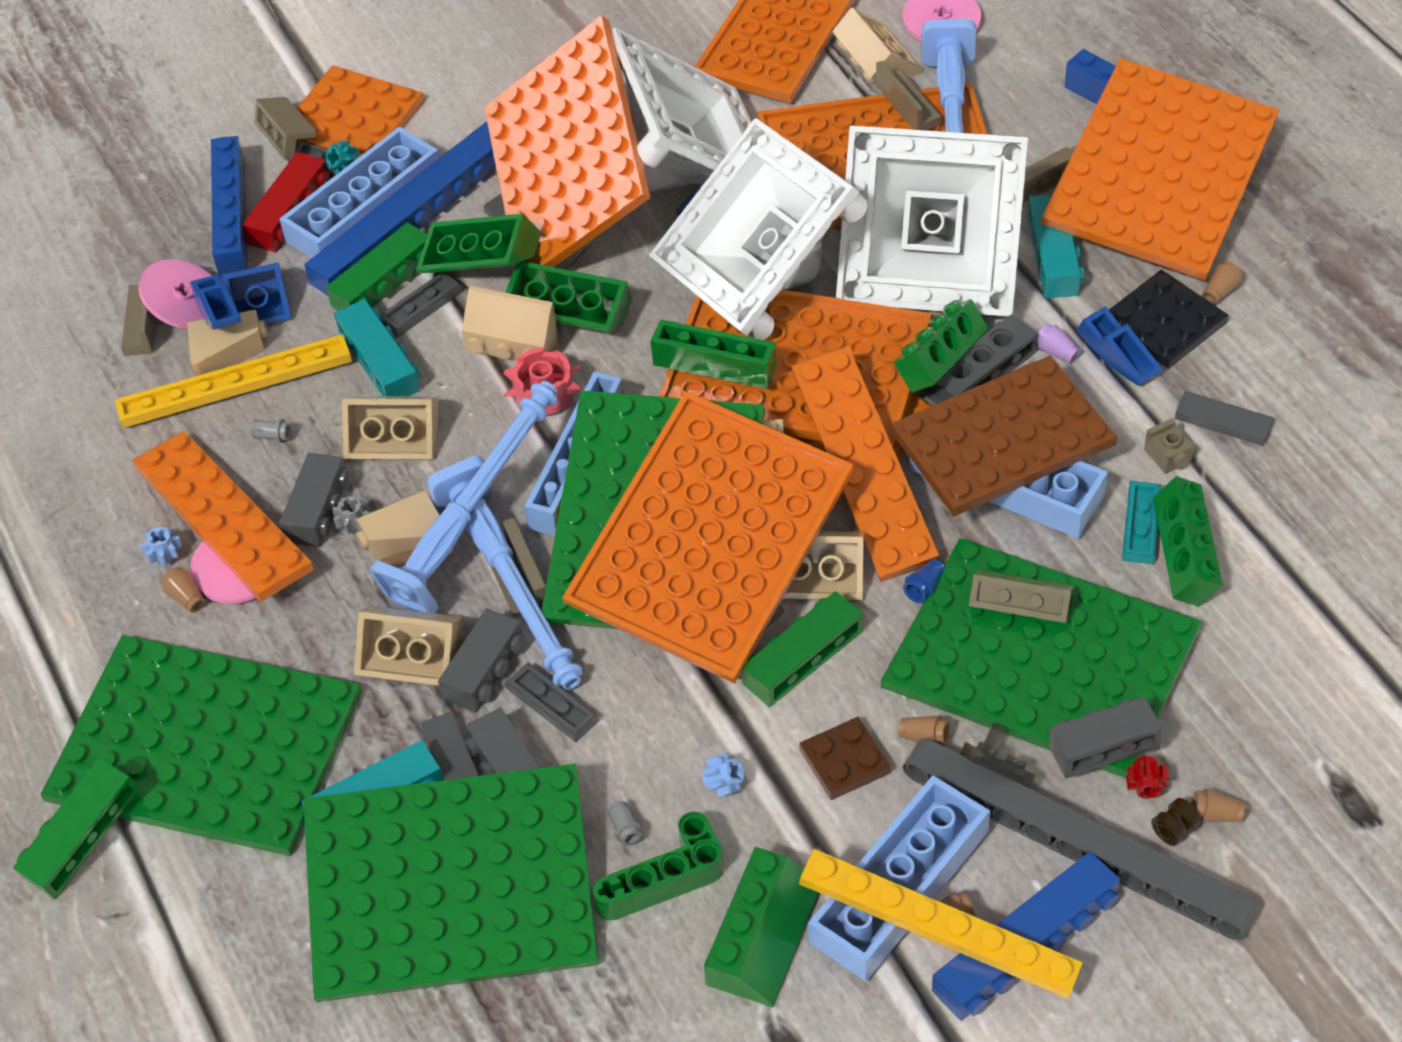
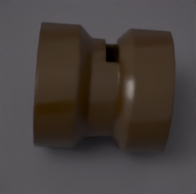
[1151,798,1201,846]

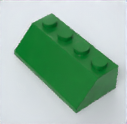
[416,213,541,274]
[505,261,632,333]
[704,846,819,1008]

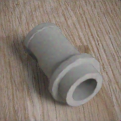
[250,419,291,443]
[607,801,642,846]

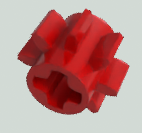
[1125,756,1169,799]

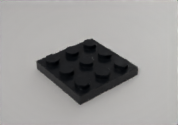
[1109,269,1229,369]

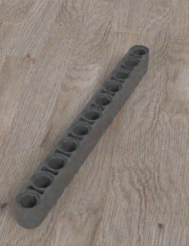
[902,738,1259,941]

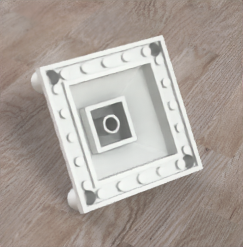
[611,27,751,192]
[649,118,868,340]
[836,126,1028,316]

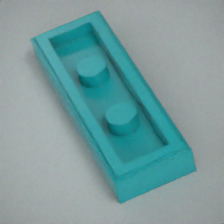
[1122,481,1161,565]

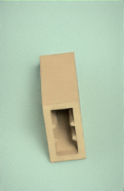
[187,310,268,376]
[355,490,454,559]

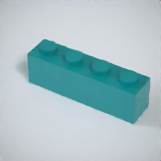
[1027,194,1085,299]
[333,299,421,396]
[301,740,443,809]

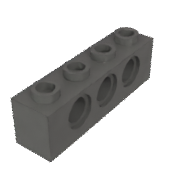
[928,314,1038,404]

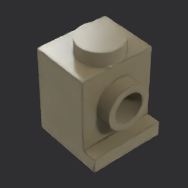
[1144,418,1194,474]

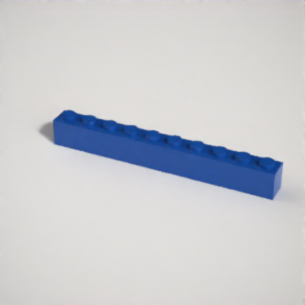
[304,121,496,296]

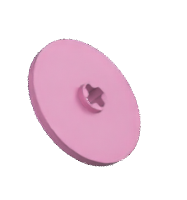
[902,0,981,41]
[138,259,212,329]
[190,541,256,604]

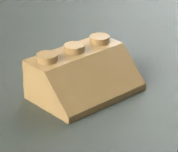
[832,7,923,84]
[462,286,559,361]
[342,396,439,459]
[782,531,864,600]
[354,606,463,686]

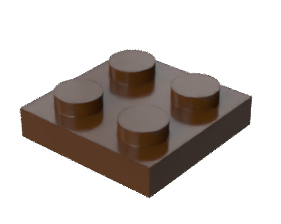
[799,716,891,800]

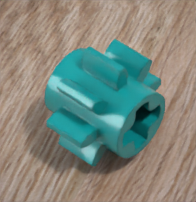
[326,140,360,175]

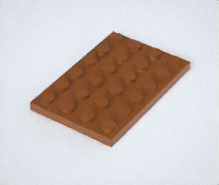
[891,355,1117,517]

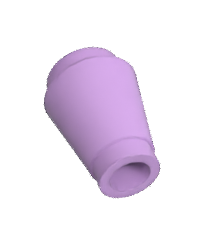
[1037,323,1080,364]

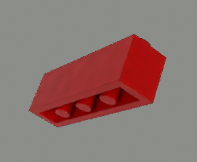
[242,152,330,253]

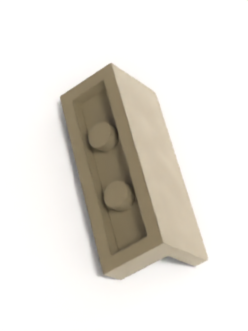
[876,61,941,131]
[254,97,316,160]
[1022,146,1076,203]
[121,284,157,356]
[490,518,546,617]
[969,570,1074,623]

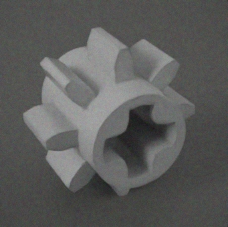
[332,496,370,535]

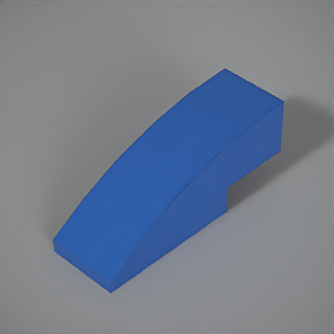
[190,274,241,330]
[1076,306,1163,386]

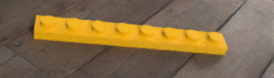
[115,334,352,428]
[799,849,1083,999]

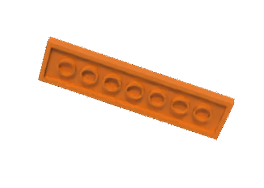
[792,346,940,582]
[132,431,314,602]

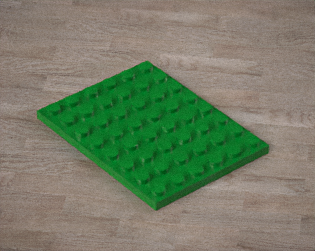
[542,390,765,629]
[881,538,1202,779]
[41,635,362,857]
[303,763,598,1002]

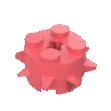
[504,347,581,415]

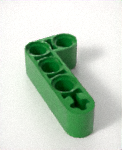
[593,811,724,921]

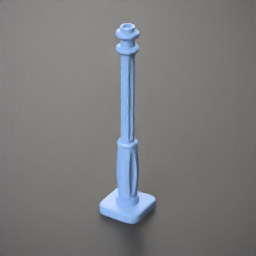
[921,19,976,133]
[369,381,558,613]
[427,456,583,690]

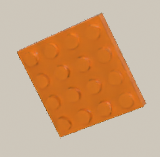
[296,65,424,156]

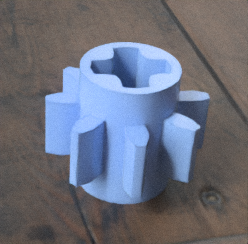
[141,527,183,565]
[702,752,744,797]

